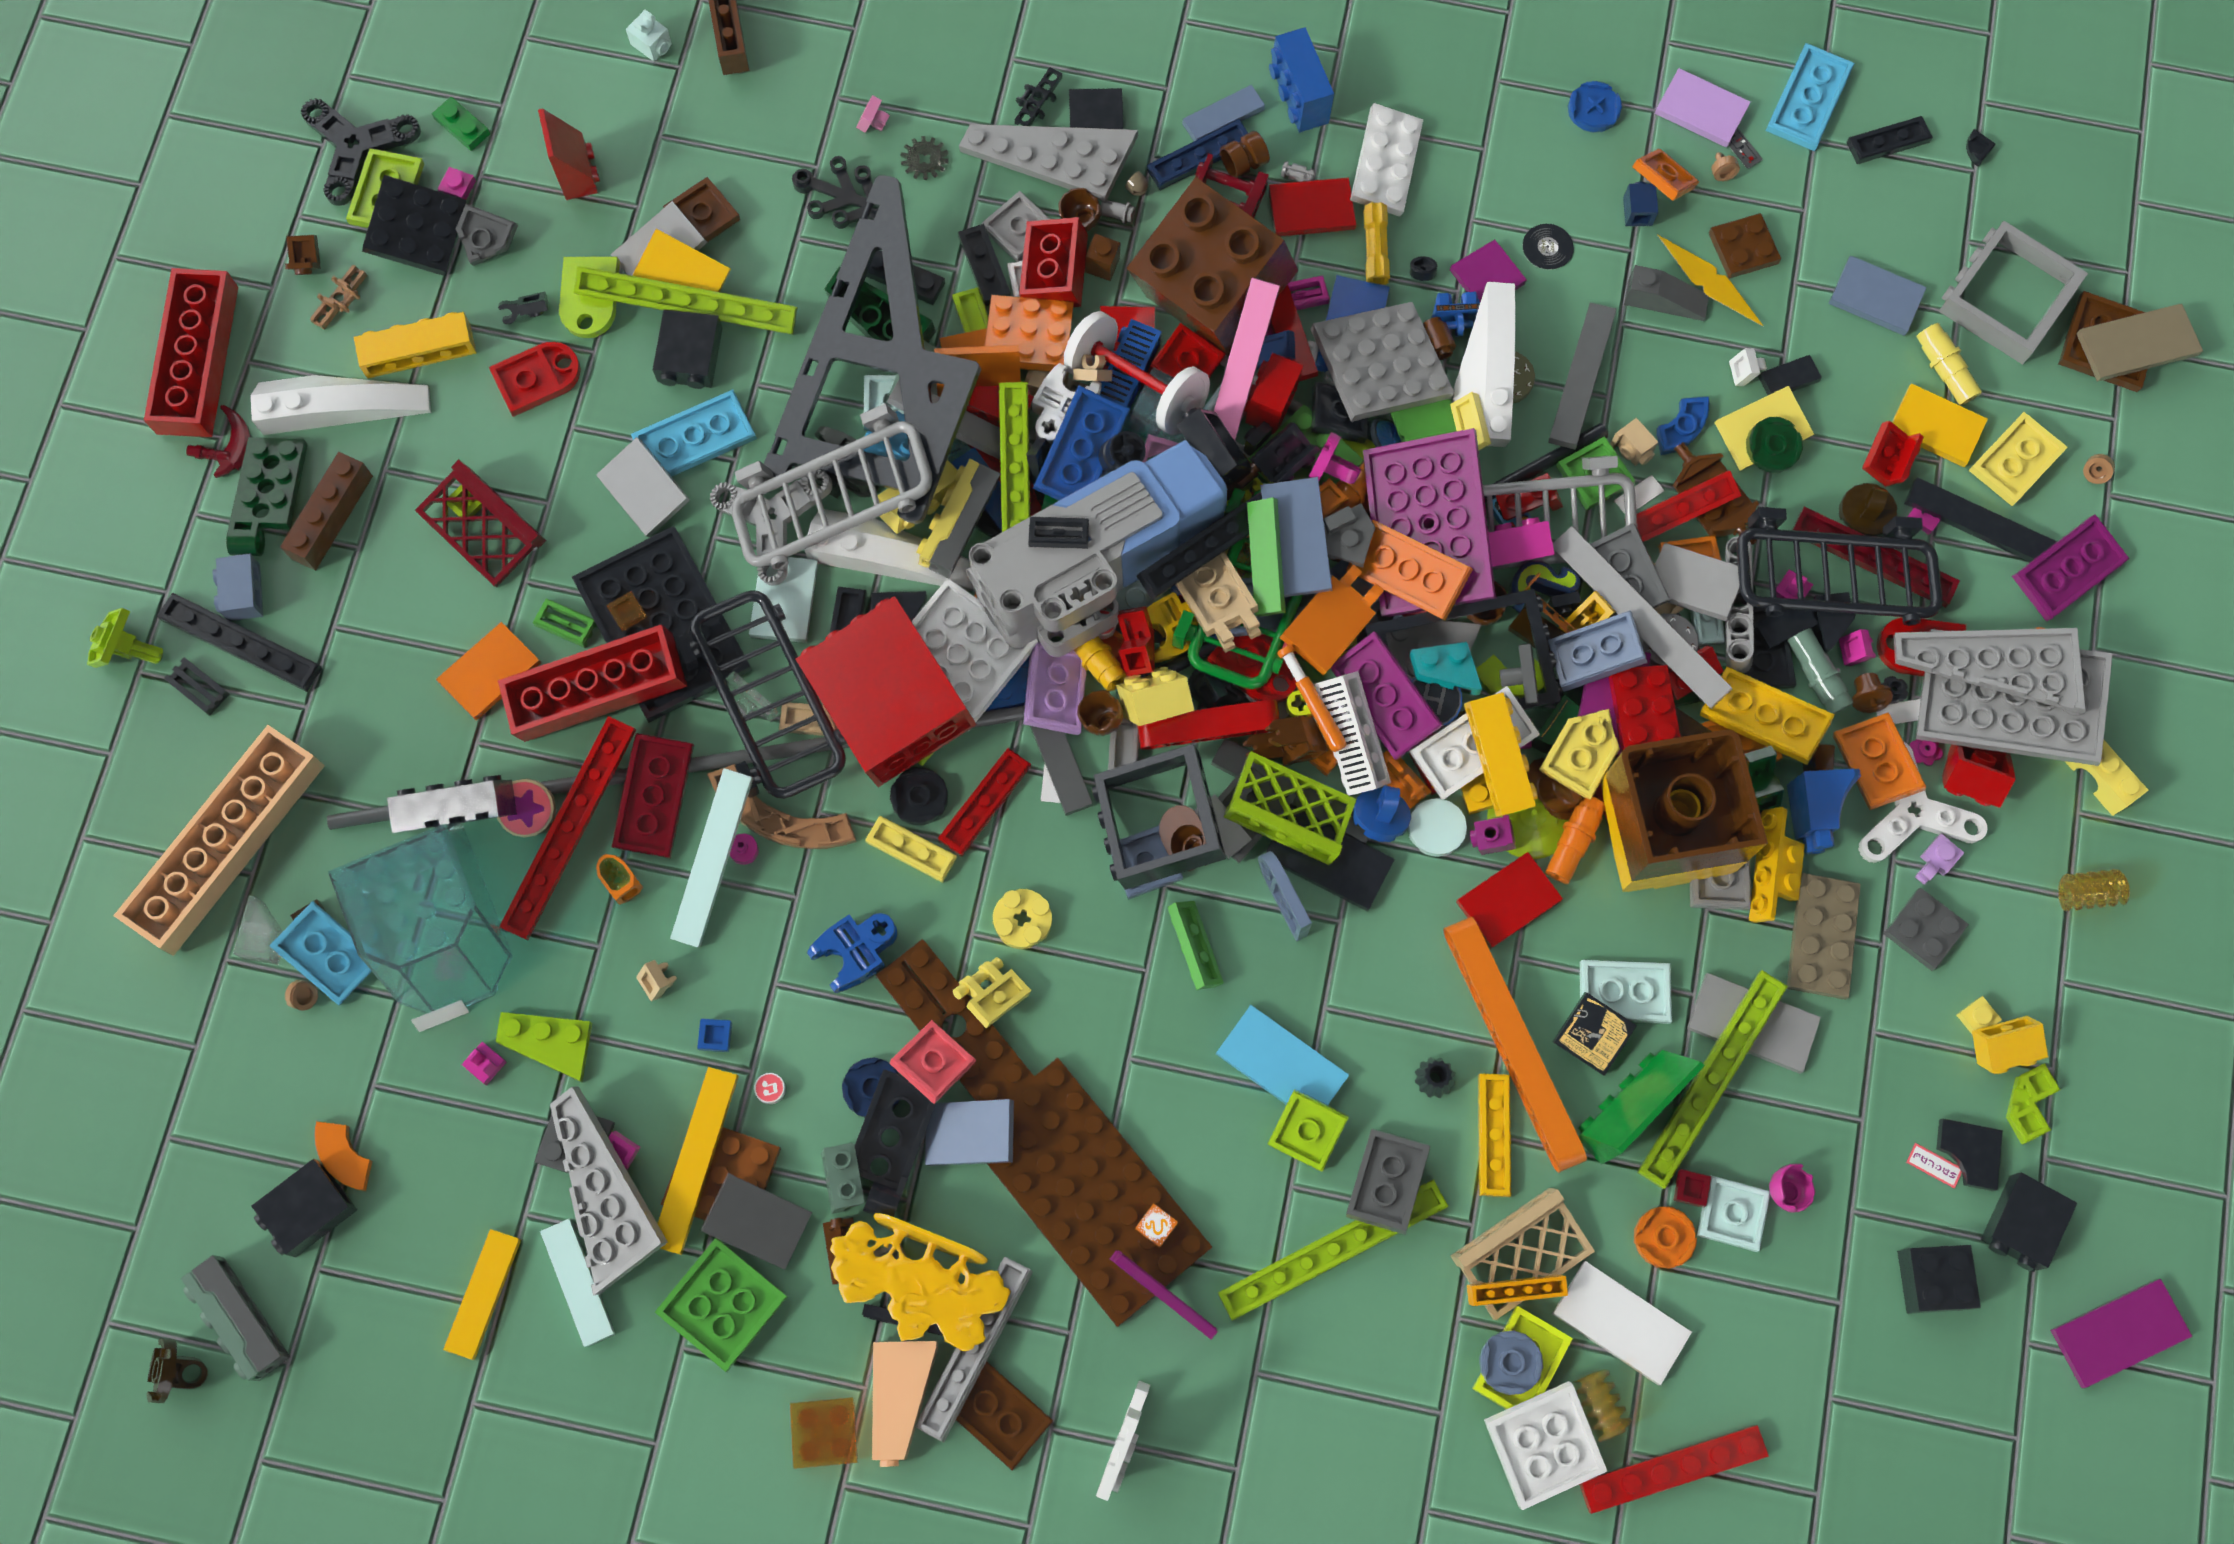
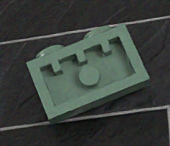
[821,1143,864,1214]

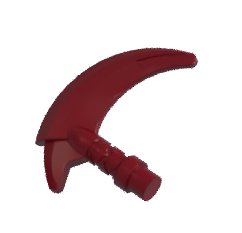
[186,405,251,478]

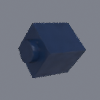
[1623,182,1658,226]

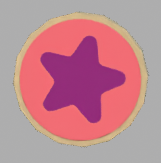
[497,779,556,838]

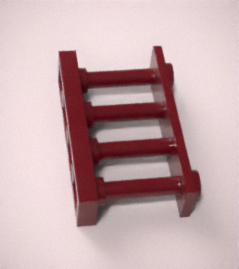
[1195,153,1269,218]

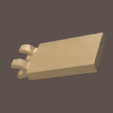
[1176,552,1261,653]

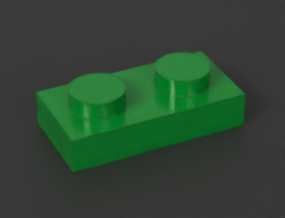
[432,96,490,151]

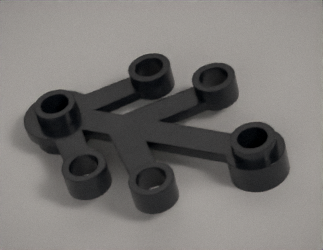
[792,156,878,229]

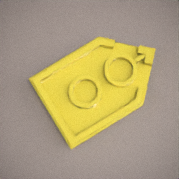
[1539,709,1620,799]

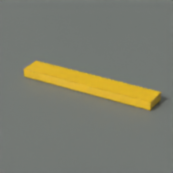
[658,1067,739,1255]

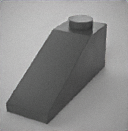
[1624,265,1709,321]

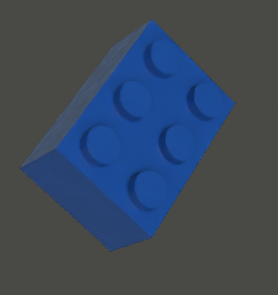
[1269,27,1334,133]

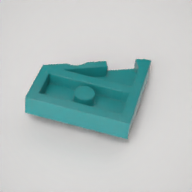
[1409,642,1482,695]

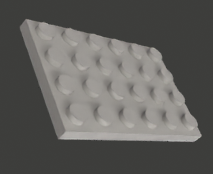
[1915,629,2113,766]

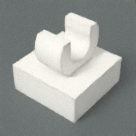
[1729,348,1767,386]

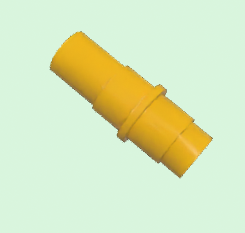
[1074,624,1126,691]

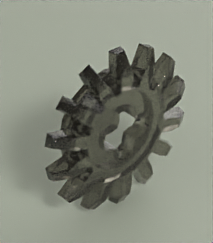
[900,136,949,180]

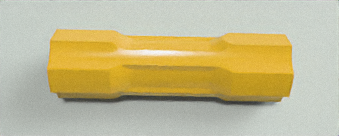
[1363,202,1390,285]

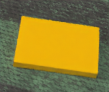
[632,229,731,292]
[1892,383,1988,467]

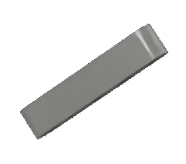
[1725,536,1754,673]

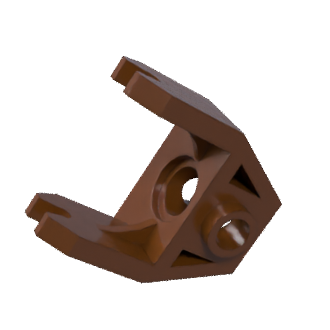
[1243,715,1328,766]

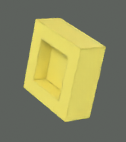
[1956,996,2002,1034]

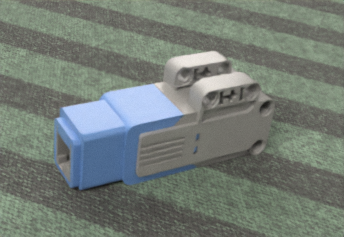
[966,440,1227,657]

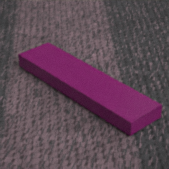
[1110,1250,1218,1340]

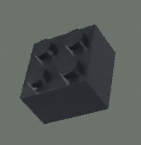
[1897,1245,1981,1314]

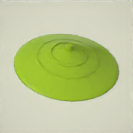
[1487,798,1569,859]

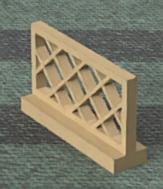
[1450,1188,1595,1320]

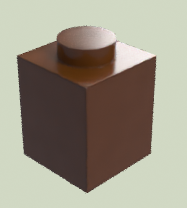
[1085,234,1121,281]

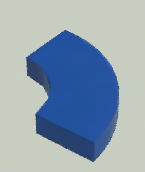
[1656,397,1709,455]

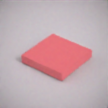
[889,1020,976,1104]

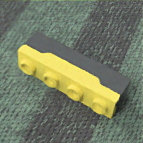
[916,459,1000,579]

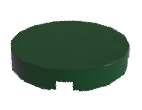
[1746,417,1803,473]

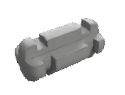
[1281,161,1314,182]

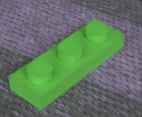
[1167,901,1224,990]

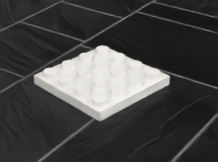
[912,578,1038,732]

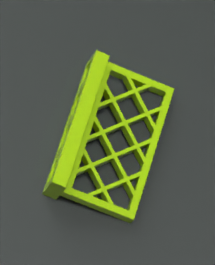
[1223,751,1357,865]

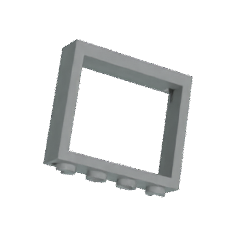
[1939,221,2088,365]

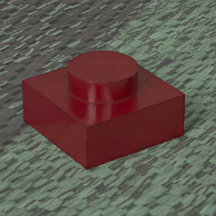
[1673,1169,1711,1208]

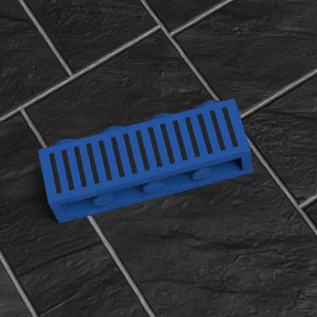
[1098,319,1162,409]

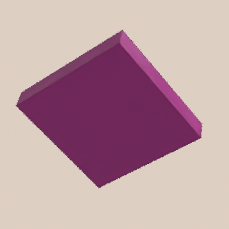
[1450,239,1527,302]

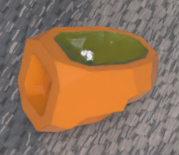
[596,854,643,905]

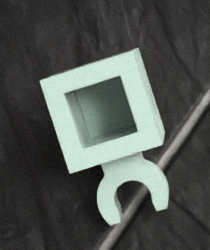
[626,9,672,62]

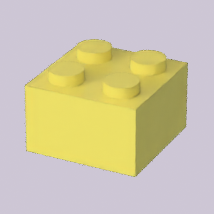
[1116,667,1194,726]

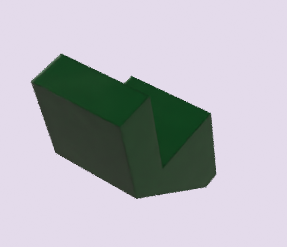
[1745,745,1784,813]

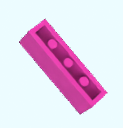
[1488,517,1555,567]

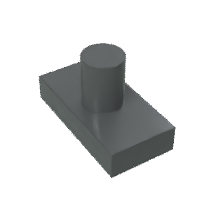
[1500,644,1539,705]

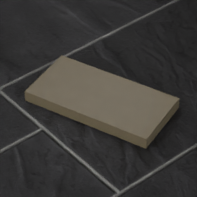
[2076,303,2203,382]

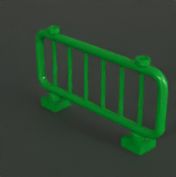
[1172,488,1303,689]

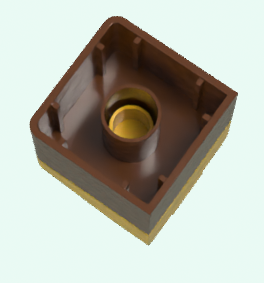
[1601,729,1768,892]

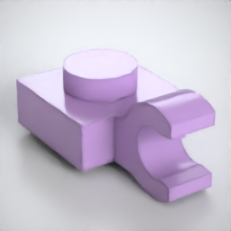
[1915,834,1964,884]

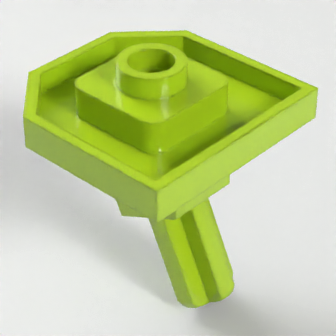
[87,608,164,668]

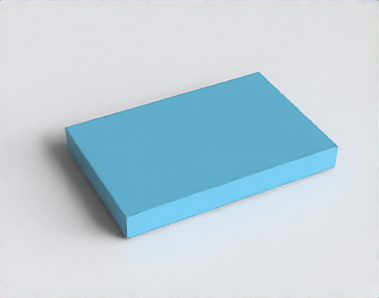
[269,901,382,1005]

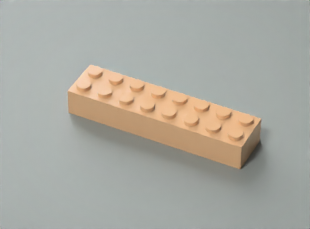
[113,725,325,956]

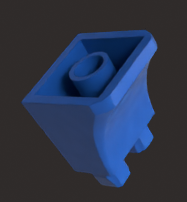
[1787,768,1861,855]

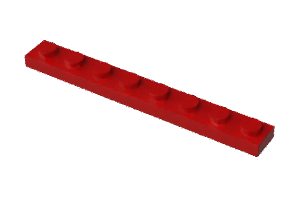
[499,716,636,941]

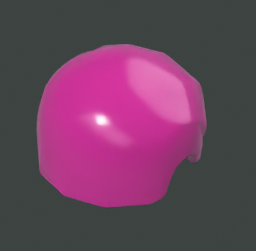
[1769,1164,1815,1213]

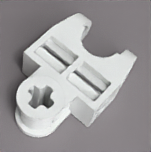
[1032,363,1102,450]

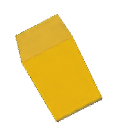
[1558,590,1616,633]

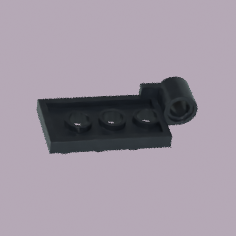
[855,1069,936,1217]

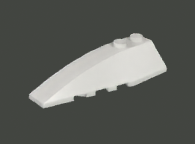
[1452,282,1515,447]
[250,375,431,435]
[804,509,975,592]

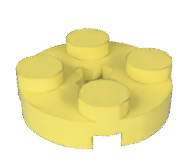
[993,889,1052,949]

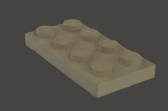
[1787,873,1861,1000]

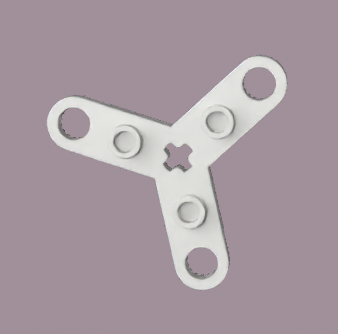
[1858,742,1987,863]

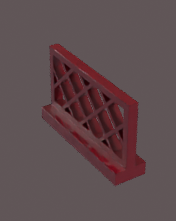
[415,459,547,588]

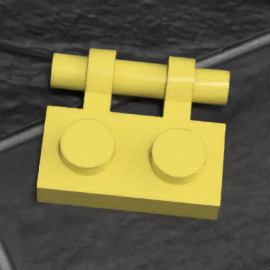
[953,957,1032,1028]

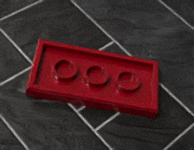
[611,733,694,859]

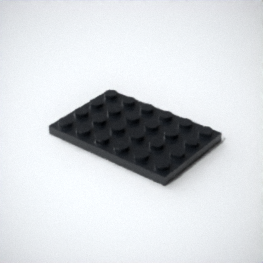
[572,526,752,723]

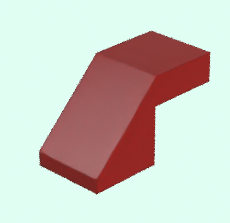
[1117,606,1155,677]

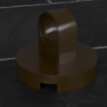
[1839,483,1897,536]
[147,1338,208,1403]

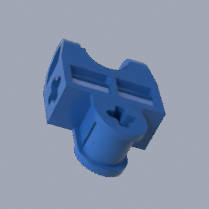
[807,913,897,993]

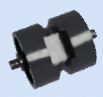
[1098,431,1146,473]

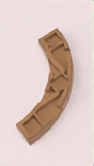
[708,764,857,849]

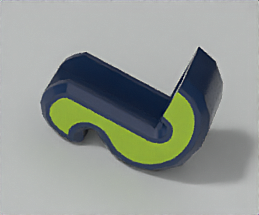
[1508,561,1581,613]

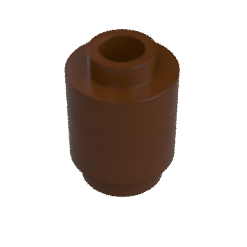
[1423,317,1456,360]

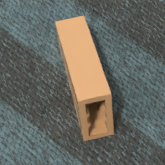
[872,1341,938,1467]

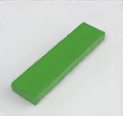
[1247,497,1285,617]

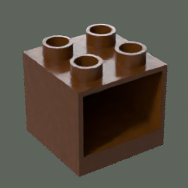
[1127,177,1298,356]

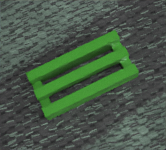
[532,598,597,648]

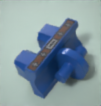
[1431,291,1480,337]

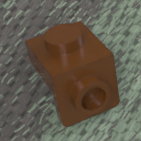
[285,235,321,275]
[1803,744,1835,772]

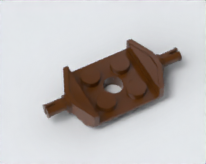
[1672,442,1759,545]

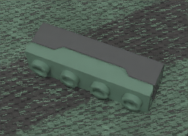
[181,1255,291,1381]

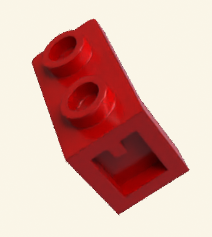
[1496,473,1563,520]

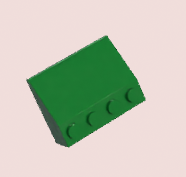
[1578,1050,1705,1164]

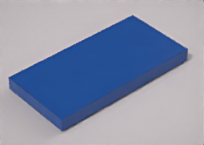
[1316,275,1390,373]
[1033,385,1130,501]

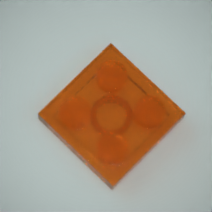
[790,1397,858,1469]

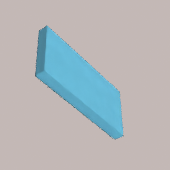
[1765,43,1855,151]
[631,390,757,477]
[1216,1005,1349,1105]

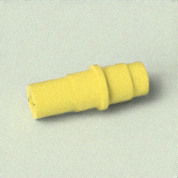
[1916,323,1982,406]

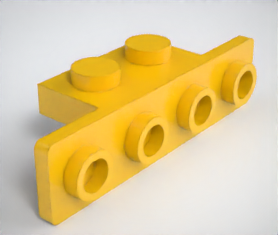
[1749,807,1805,923]

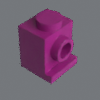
[1470,815,1516,855]

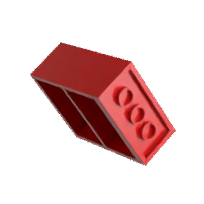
[795,596,977,787]

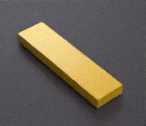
[1478,1073,1511,1197]
[443,1229,522,1360]

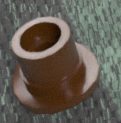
[1852,673,1893,713]

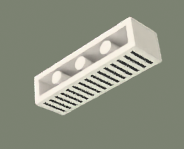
[1315,671,1391,796]

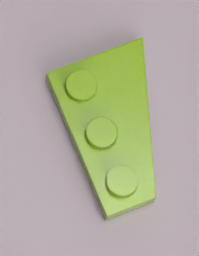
[495,1012,592,1083]

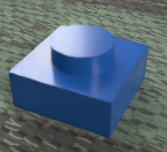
[697,1019,732,1052]

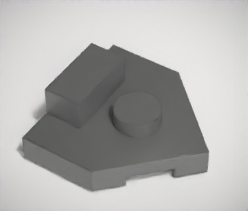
[456,204,518,266]
[1323,504,1375,567]

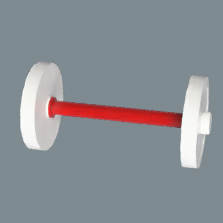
[1064,311,1210,436]

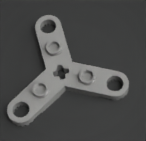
[710,469,833,586]

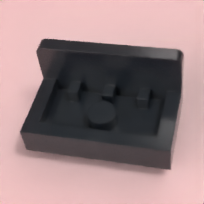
[1249,422,1320,484]

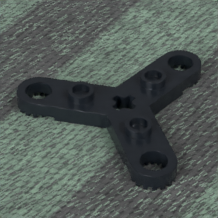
[301,98,421,206]

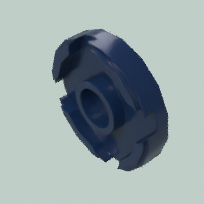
[842,1057,900,1118]

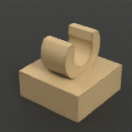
[1073,354,1112,381]
[636,960,677,1002]

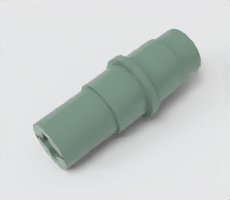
[1788,628,1854,714]

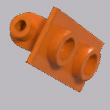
[1383,750,1431,809]

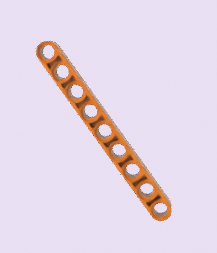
[1443,917,1587,1173]

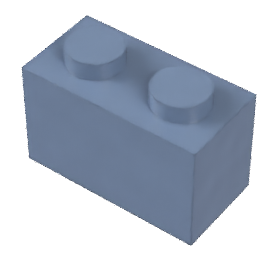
[213,554,263,621]

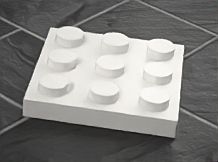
[1484,1381,1607,1510]

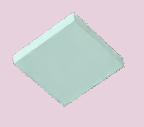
[1697,1175,1770,1252]

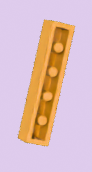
[1467,1275,1568,1306]

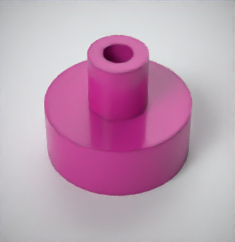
[730,834,759,865]

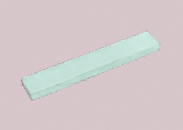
[670,768,754,947]

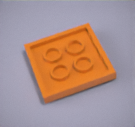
[985,295,1074,372]

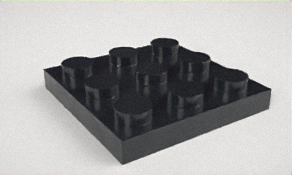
[362,175,466,276]

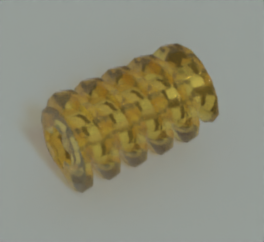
[2058,869,2130,912]
[1571,1370,1632,1443]

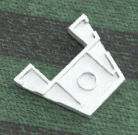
[1096,1381,1150,1501]

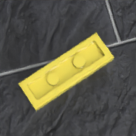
[865,816,957,883]

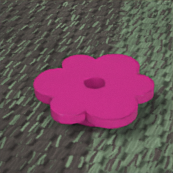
[1909,739,1943,766]

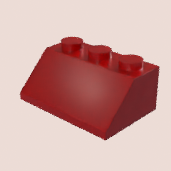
[1019,217,1088,307]

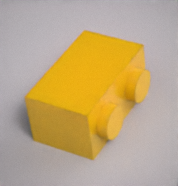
[1972,1015,2048,1074]

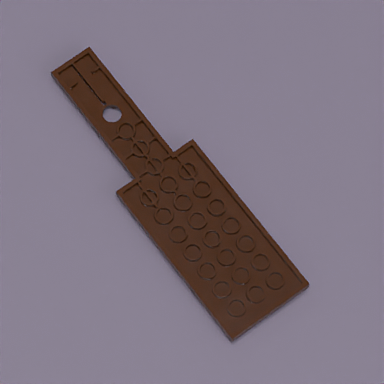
[876,939,1212,1327]

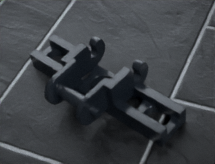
[1015,67,1062,126]

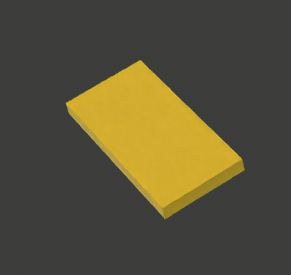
[1700,666,1835,765]

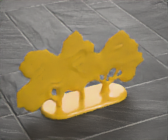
[830,1213,1011,1351]

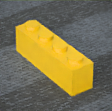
[354,312,477,379]
[1464,692,1538,817]

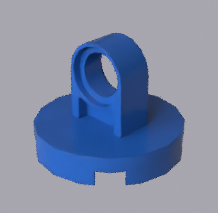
[1352,785,1411,842]

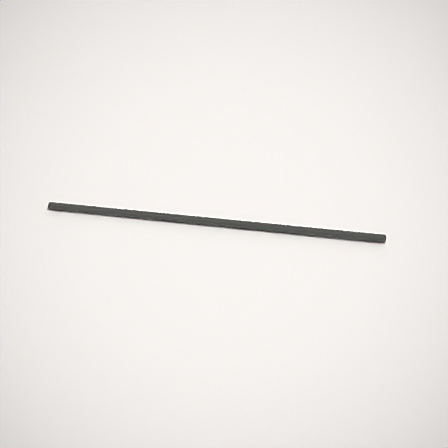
[327,706,1024,830]

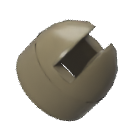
[1125,171,1148,196]

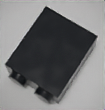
[652,310,723,389]
[251,1158,357,1257]
[1980,1172,2077,1272]

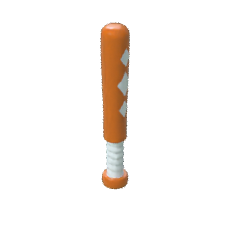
[1277,645,1346,752]

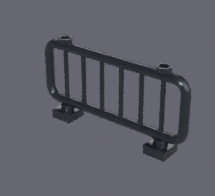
[1736,507,1943,626]
[674,590,847,799]

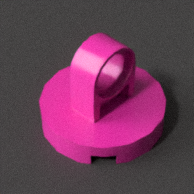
[1308,432,1361,484]

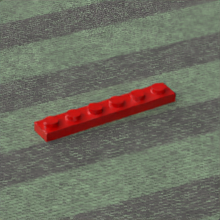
[1579,1425,1769,1514]

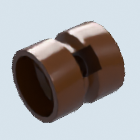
[1220,131,1270,178]

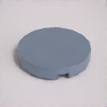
[1479,1331,1543,1395]

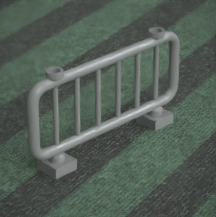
[732,403,933,569]
[1430,455,1637,569]

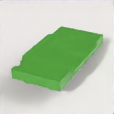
[1391,399,1457,442]

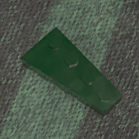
[824,267,936,343]

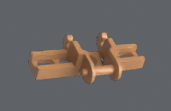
[310,265,367,329]

